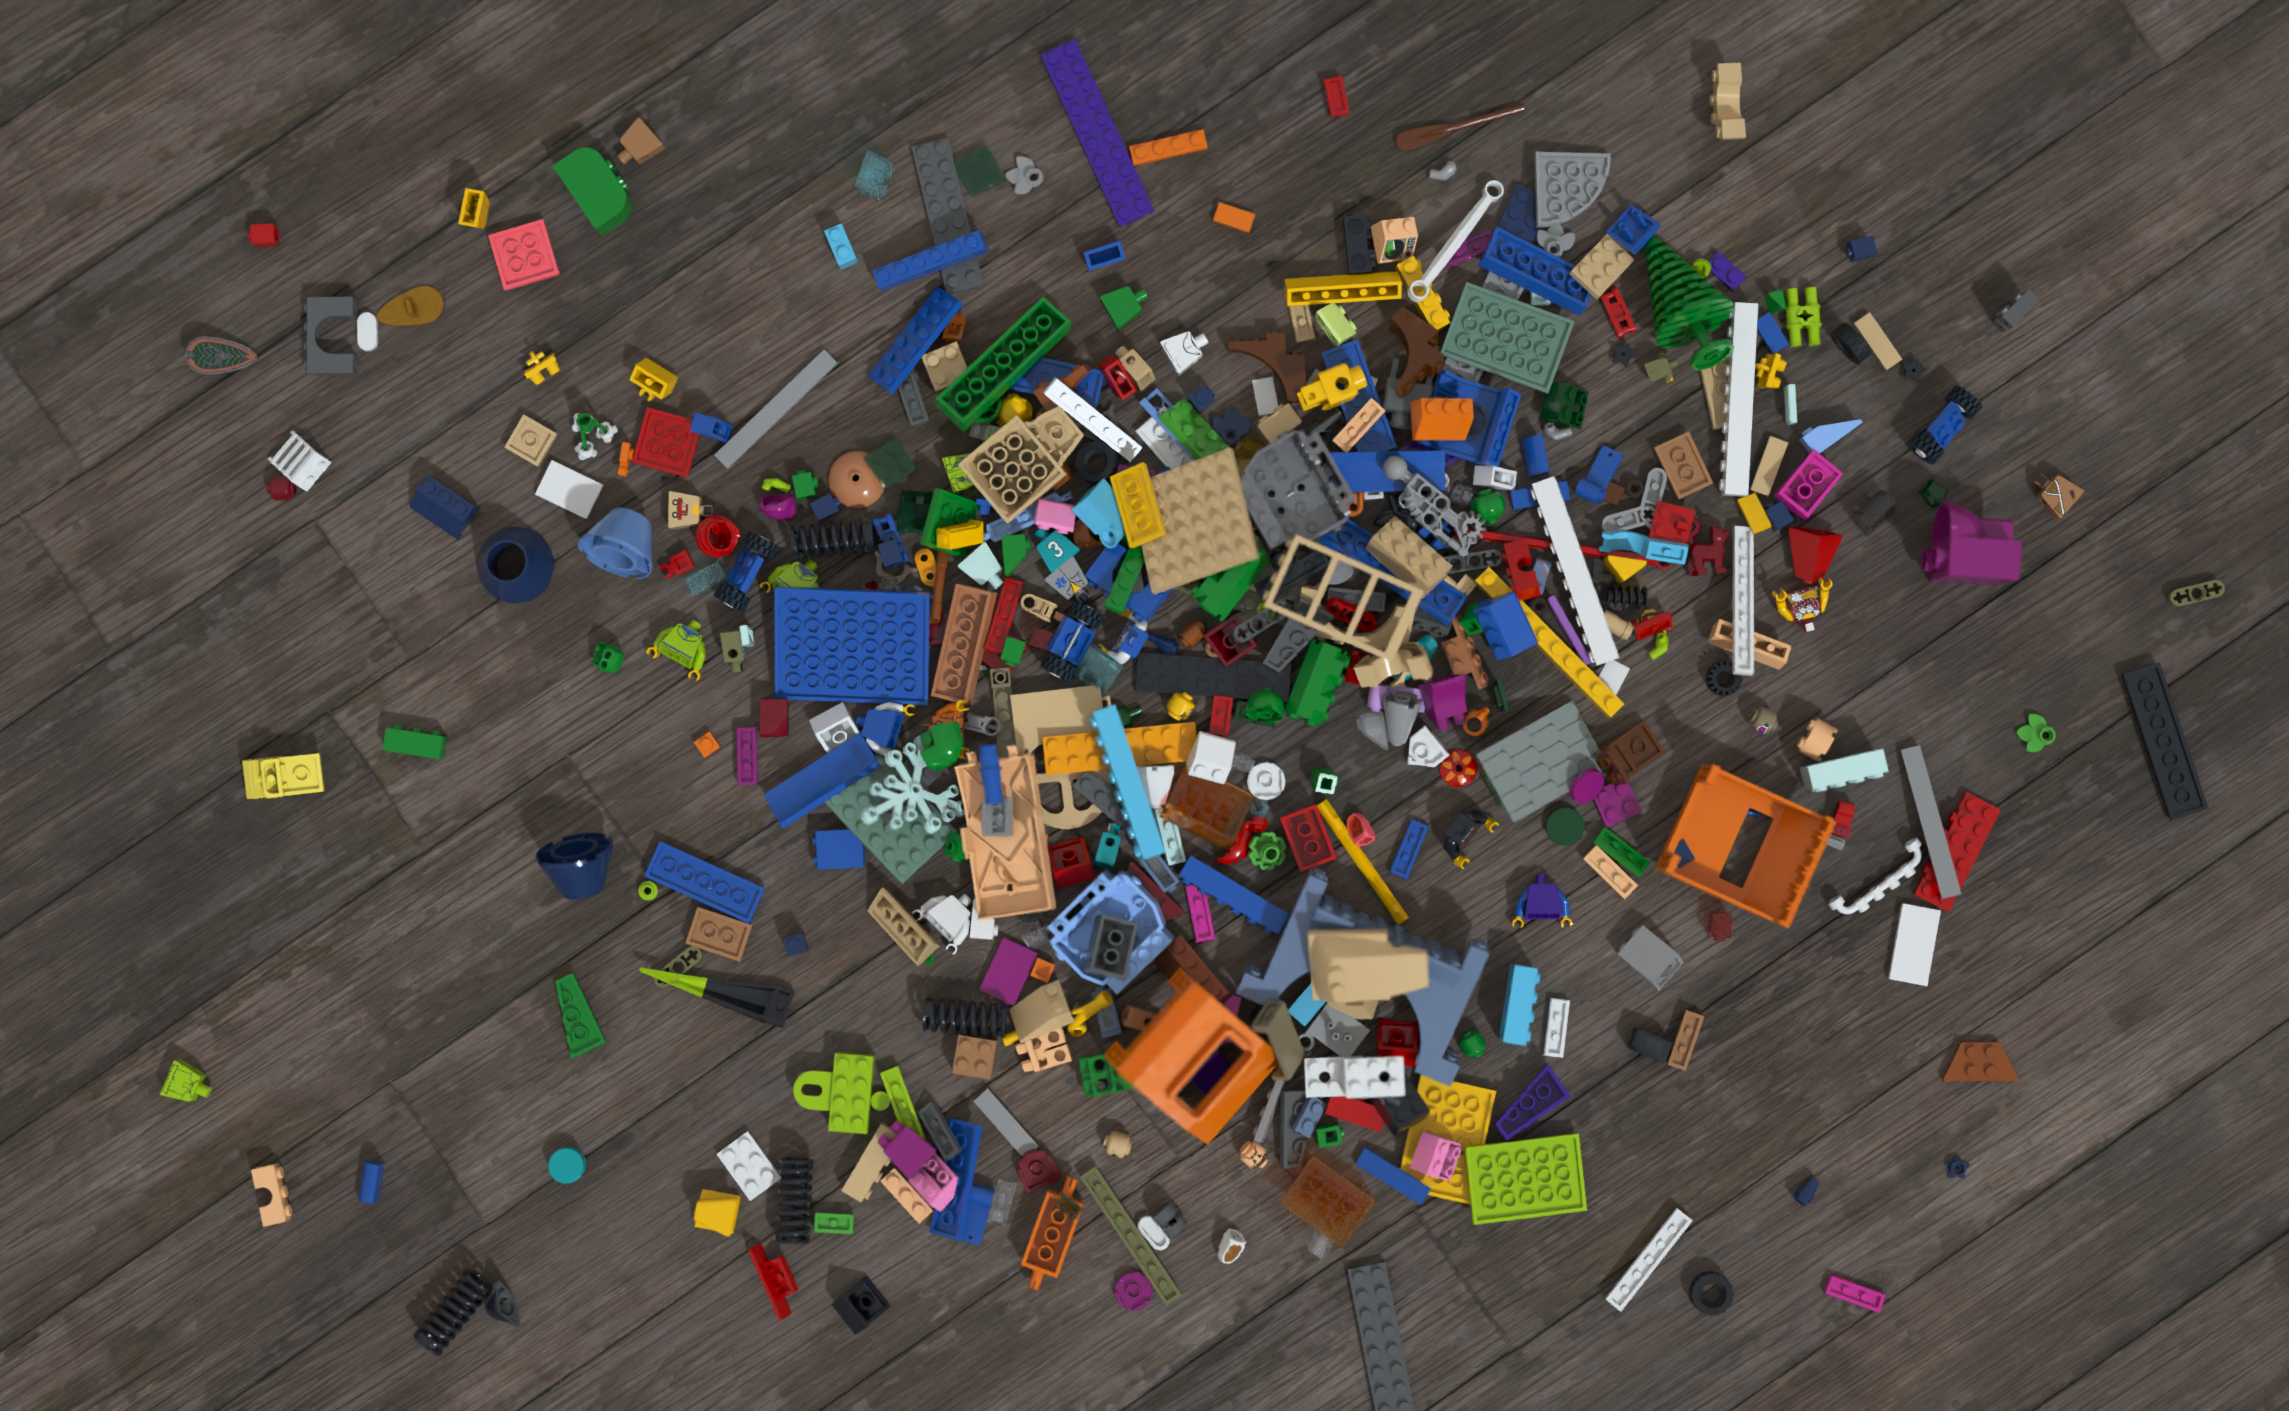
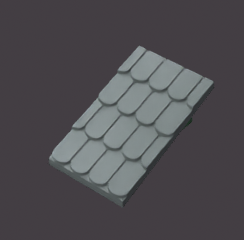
[1476,700,1604,823]

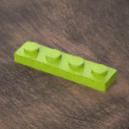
[880,1066,926,1139]

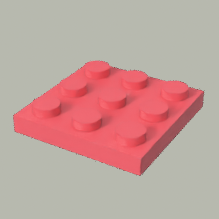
[488,219,560,291]

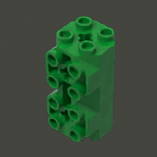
[1191,548,1269,623]
[1284,639,1351,727]

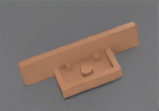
[1441,615,1489,690]

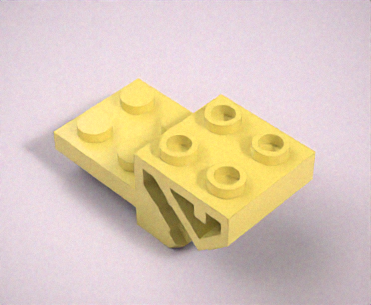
[242,753,325,799]

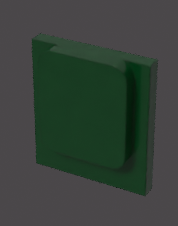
[1491,679,1509,711]

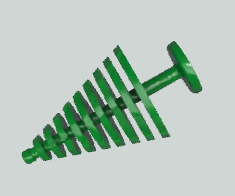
[1644,235,1734,371]

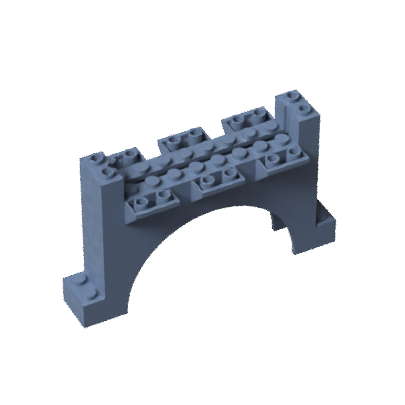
[1236,868,1489,1087]

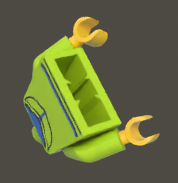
[760,560,819,593]
[646,620,706,681]

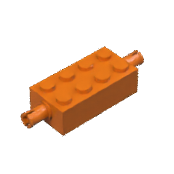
[1021,1176,1084,1290]

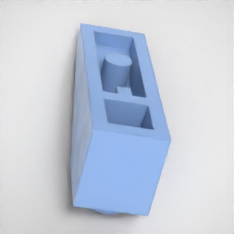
[1799,419,1862,454]

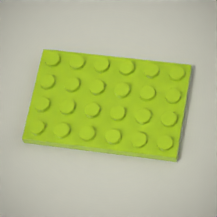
[1464,1133,1587,1225]

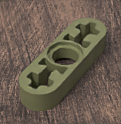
[2167,580,2225,607]
[654,946,703,988]

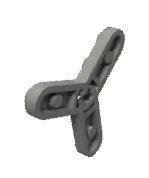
[1601,468,1667,532]

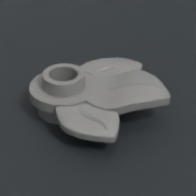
[1005,156,1043,195]
[1537,224,1575,257]

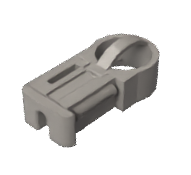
[964,712,1004,737]

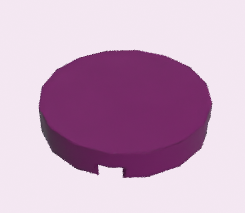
[1569,768,1604,804]
[1115,1271,1153,1310]

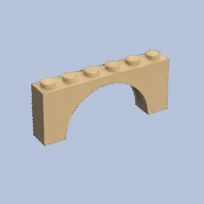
[1299,584,1415,649]

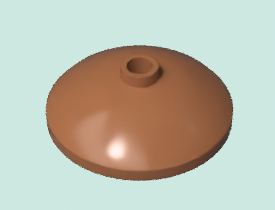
[829,451,886,509]

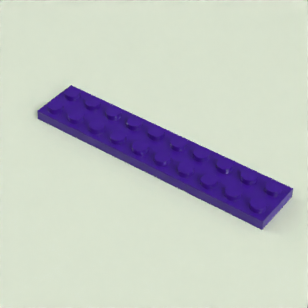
[1040,39,1154,228]

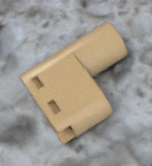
[1443,574,1477,596]

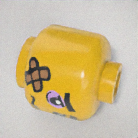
[1166,691,1195,721]

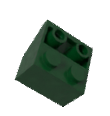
[1540,382,1589,429]

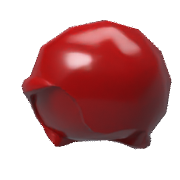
[695,514,741,558]

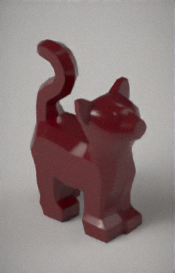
[1687,517,1729,577]

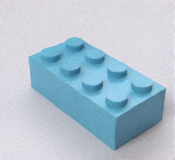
[1499,963,1540,1046]

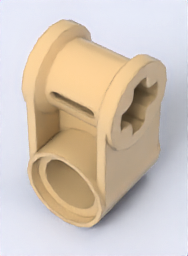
[1021,594,1058,623]

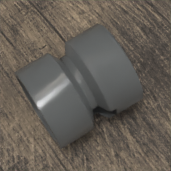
[1152,1202,1188,1239]

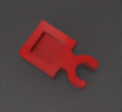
[659,550,696,579]
[1345,650,1365,685]

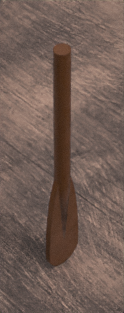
[1396,104,1525,151]

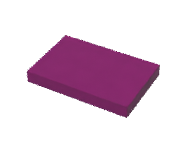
[979,937,1038,1006]

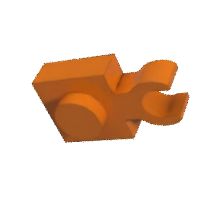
[618,442,635,477]

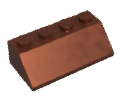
[1154,935,1232,1004]

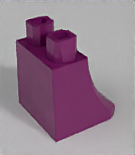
[1418,674,1467,730]
[877,1120,937,1179]

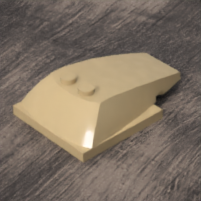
[958,406,1084,524]
[1308,930,1429,1003]

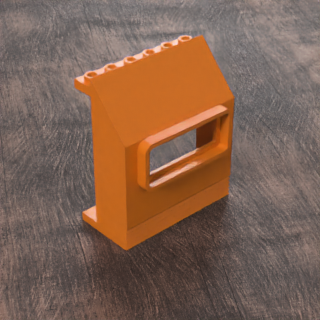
[1654,764,1836,929]
[1104,967,1279,1144]

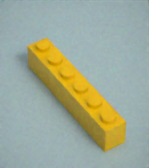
[1284,271,1402,306]

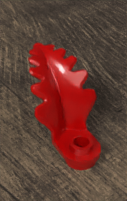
[1215,817,1268,865]

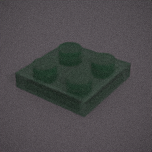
[954,146,1006,198]
[863,438,917,490]

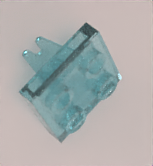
[1074,644,1124,696]

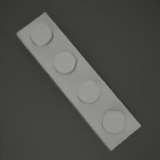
[1253,1080,1287,1143]

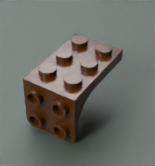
[1594,720,1665,786]

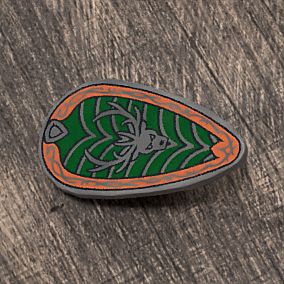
[185,336,257,375]

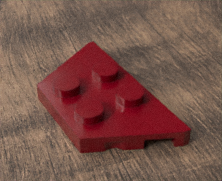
[1127,861,1185,921]

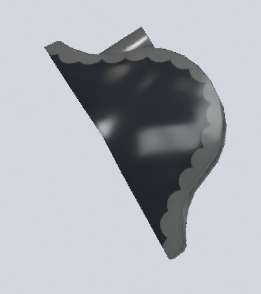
[484,1280,521,1327]

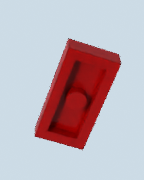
[1633,611,1673,641]

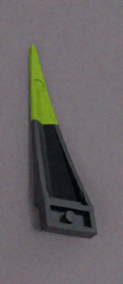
[639,968,795,1028]

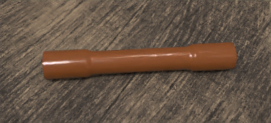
[930,550,949,623]

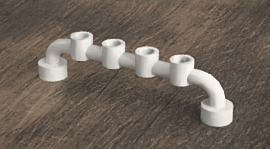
[1828,837,1922,914]

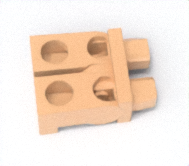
[1015,1027,1073,1072]

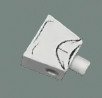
[1160,331,1208,376]

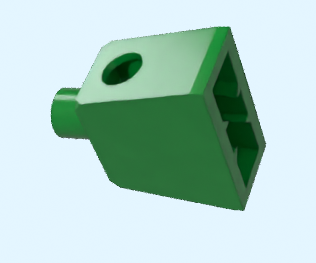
[1100,286,1148,331]

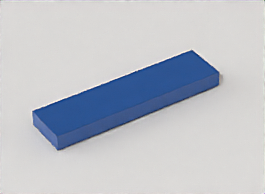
[1355,1147,1432,1205]

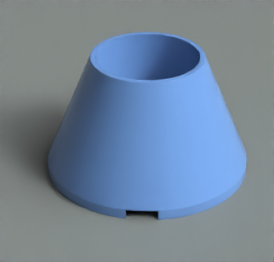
[578,508,653,579]

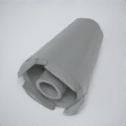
[1383,691,1422,746]

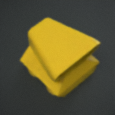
[694,1189,740,1237]

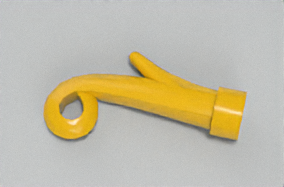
[1068,991,1113,1037]

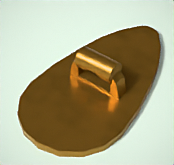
[377,286,444,326]

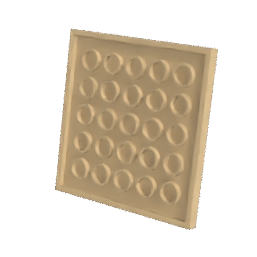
[1141,448,1259,594]

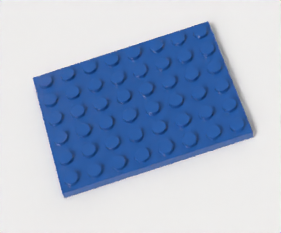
[774,586,930,705]

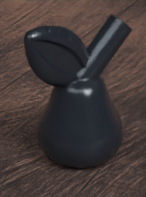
[1374,495,1421,533]

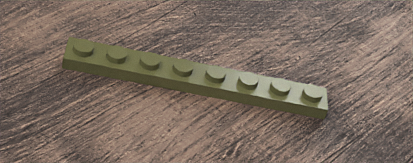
[1080,1165,1182,1305]

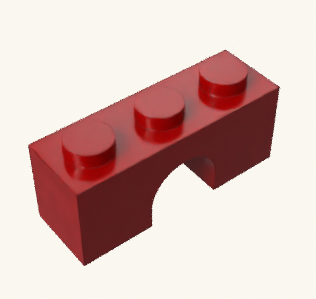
[1501,538,1541,601]

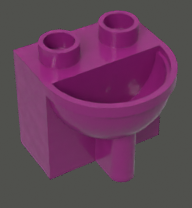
[1921,501,2021,586]

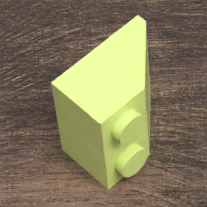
[1315,303,1357,347]

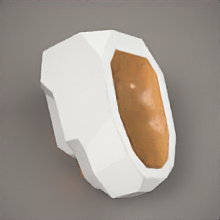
[1218,1228,1246,1264]

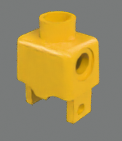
[1296,363,1367,412]

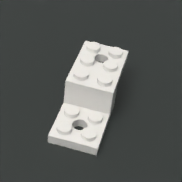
[1304,1056,1405,1098]

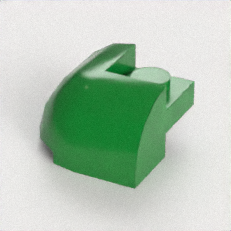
[920,722,964,771]

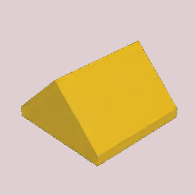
[1602,555,1647,584]

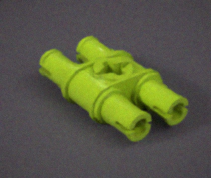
[1784,287,1822,347]

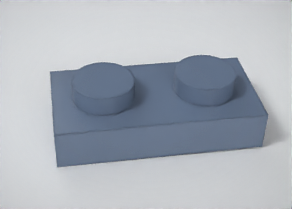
[1292,1097,1327,1139]

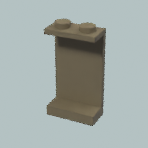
[1251,1001,1305,1081]

